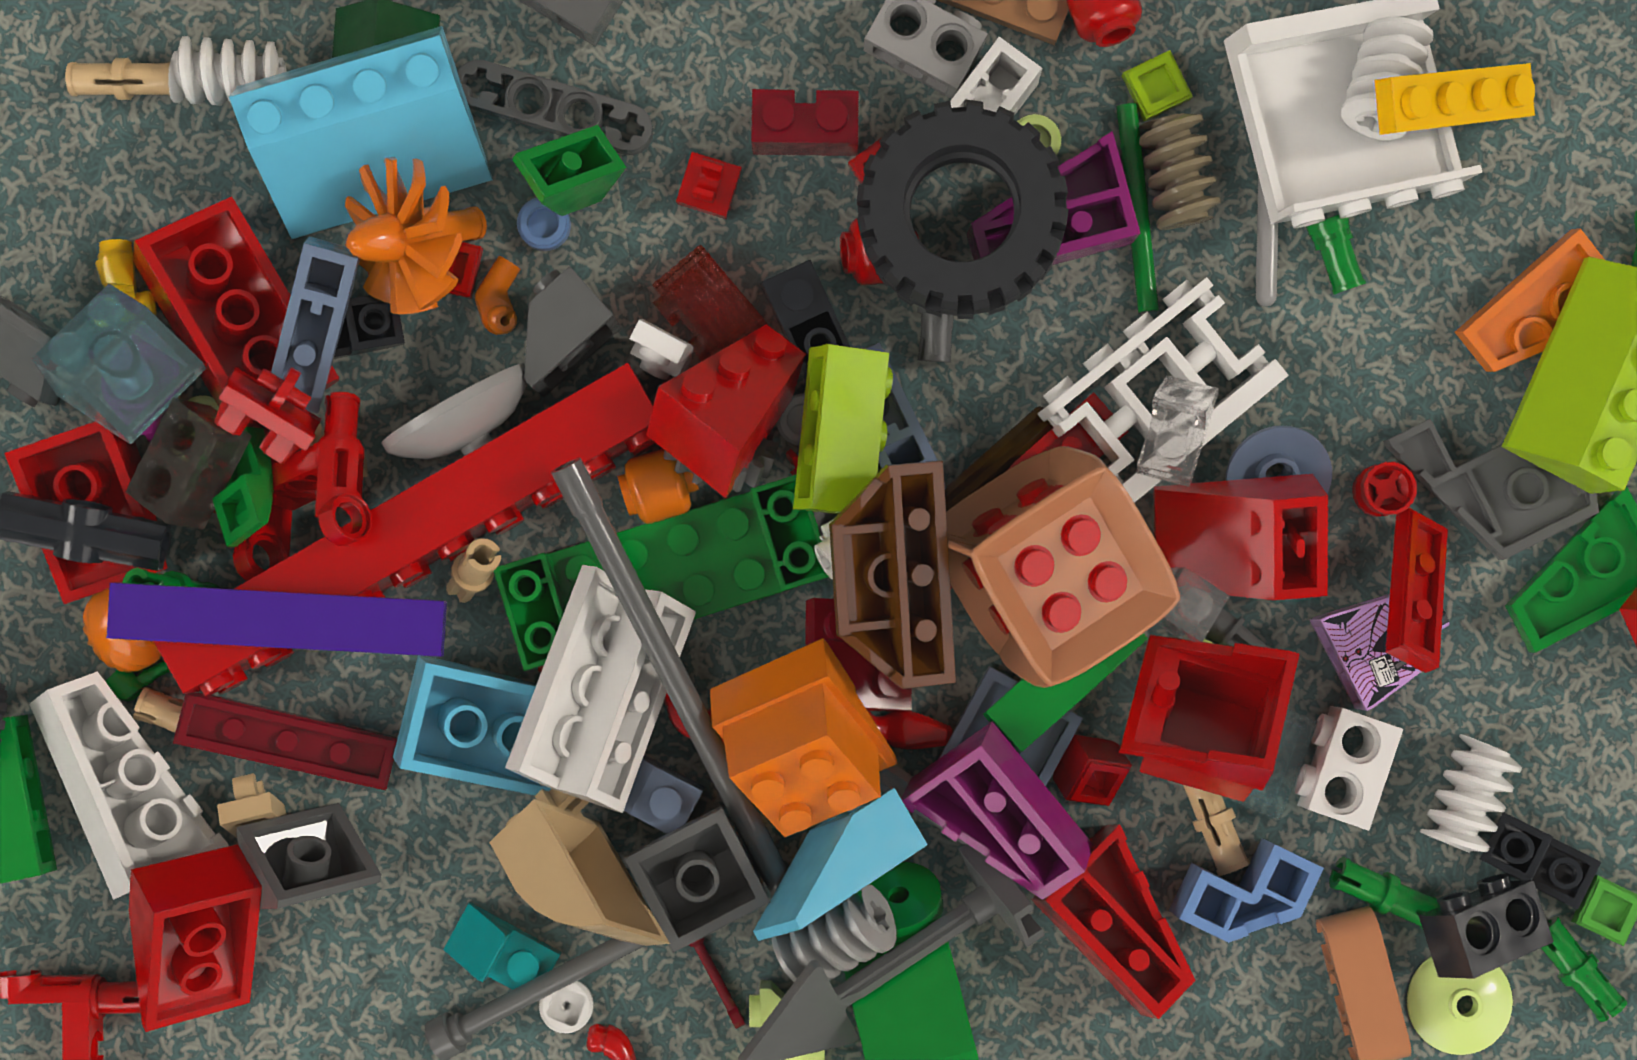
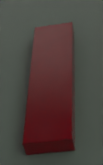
[173,692,398,791]

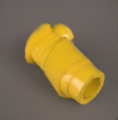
[95,239,157,323]

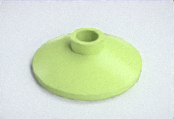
[1407,956,1513,1055]

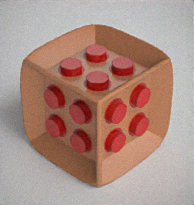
[946,446,1180,688]

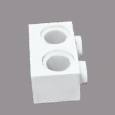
[1294,706,1403,831]

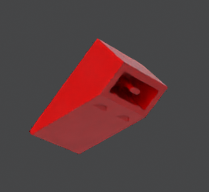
[1153,473,1328,600]

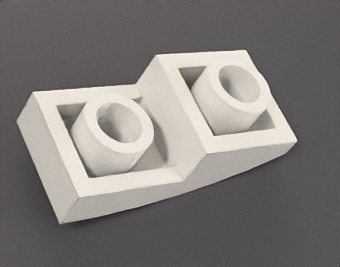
[629,319,693,380]

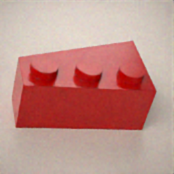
[646,324,806,498]
[1031,824,1196,1019]

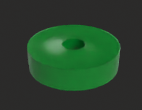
[857,862,944,943]

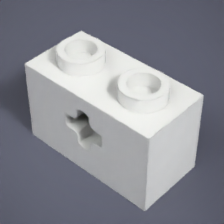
[950,37,1042,167]

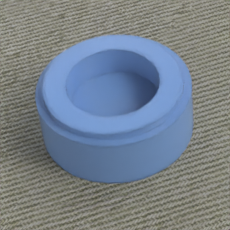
[517,198,571,251]

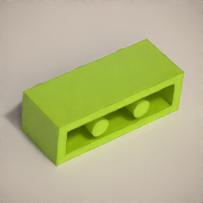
[793,344,893,514]

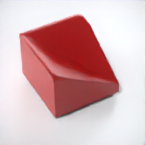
[1053,735,1132,806]

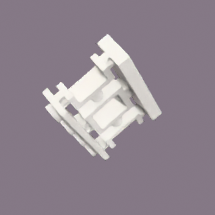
[1038,277,1289,503]

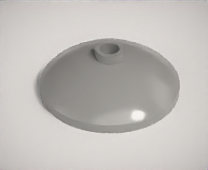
[381,363,527,459]

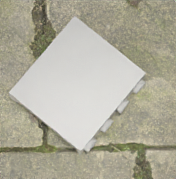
[1224,0,1482,228]

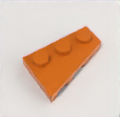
[1455,228,1605,372]

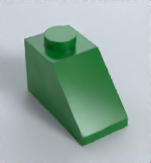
[512,125,627,216]

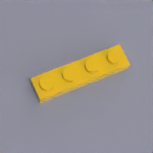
[1374,63,1535,135]

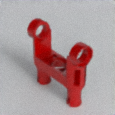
[233,391,373,581]
[0,970,140,1060]

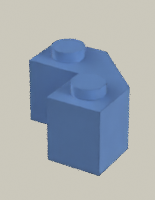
[1169,838,1324,943]

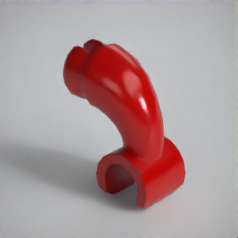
[586,1024,636,1060]

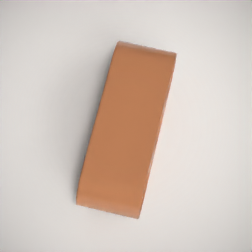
[1316,906,1411,1060]

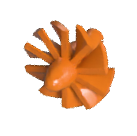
[345,157,487,314]

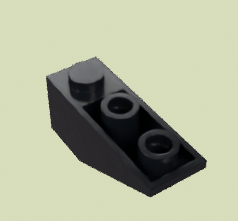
[760,259,850,381]

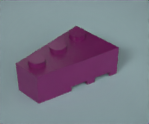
[967,131,1141,265]
[901,721,1093,900]

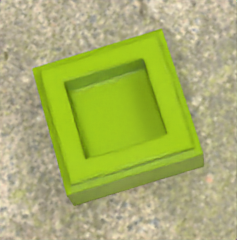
[1121,50,1193,122]

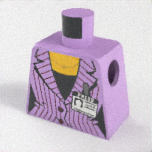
[1310,594,1449,711]

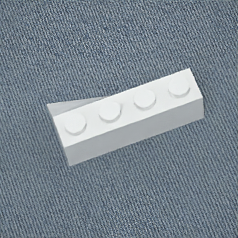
[29,671,229,900]

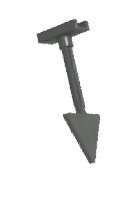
[738,844,1045,1060]

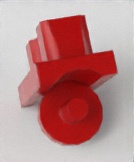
[214,366,321,464]

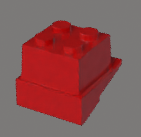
[1119,635,1300,802]

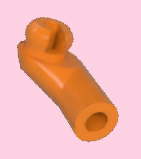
[475,255,521,335]

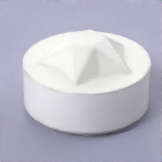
[539,981,594,1033]

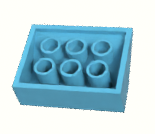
[229,26,493,239]

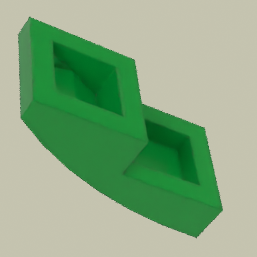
[212,427,273,547]

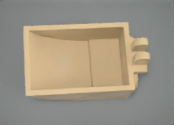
[489,789,670,946]

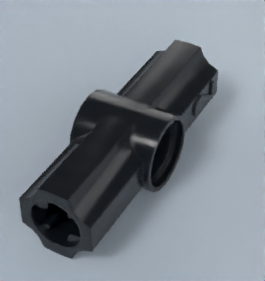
[0,491,172,571]

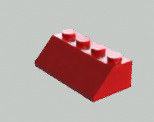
[133,196,339,429]

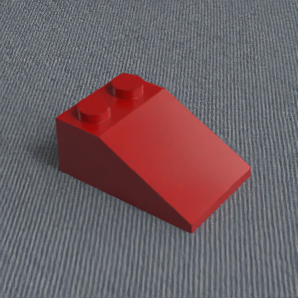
[4,415,168,604]
[129,844,262,1032]

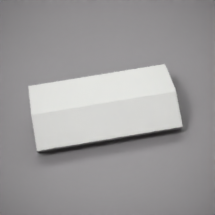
[505,565,696,813]

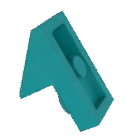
[443,902,562,990]

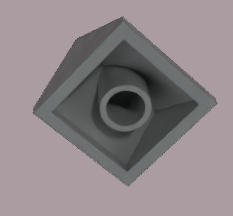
[236,803,382,909]

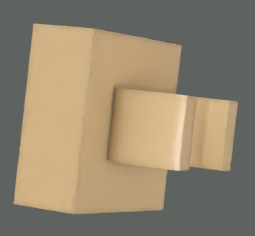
[217,773,287,838]

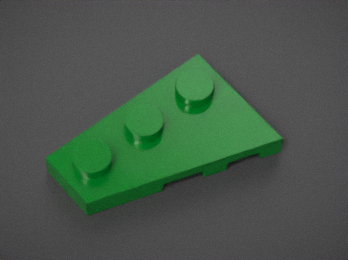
[1505,487,1637,653]

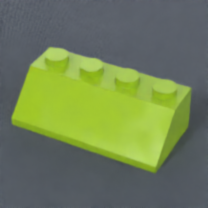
[1501,257,1637,494]

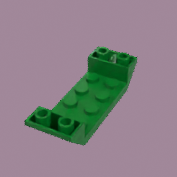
[494,474,829,671]

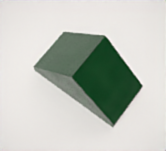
[332,0,441,58]

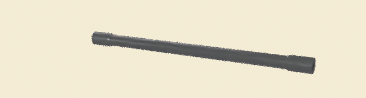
[551,457,787,897]

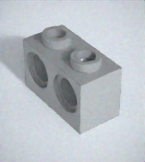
[863,0,988,99]

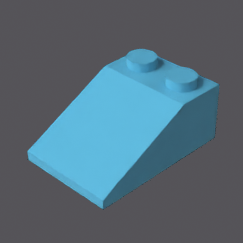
[393,655,551,795]
[753,788,927,941]

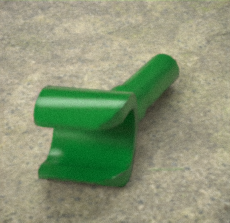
[105,660,170,701]

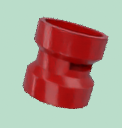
[1352,462,1417,517]

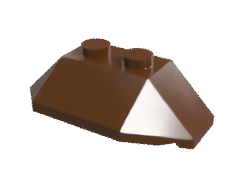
[829,460,956,689]

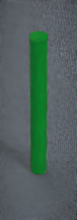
[1116,103,1159,314]

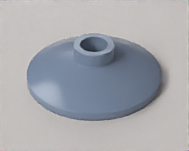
[1225,426,1332,494]

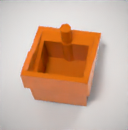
[710,638,897,837]

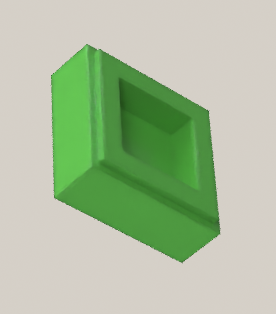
[1571,875,1637,946]

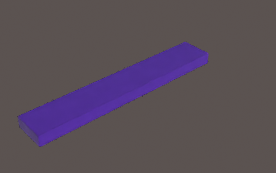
[107,582,447,657]

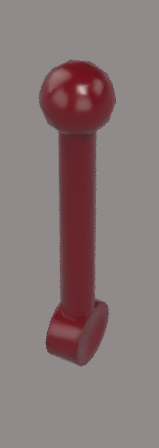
[688,937,746,1029]

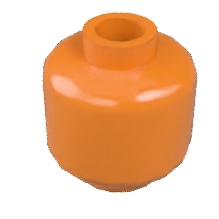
[617,449,699,524]

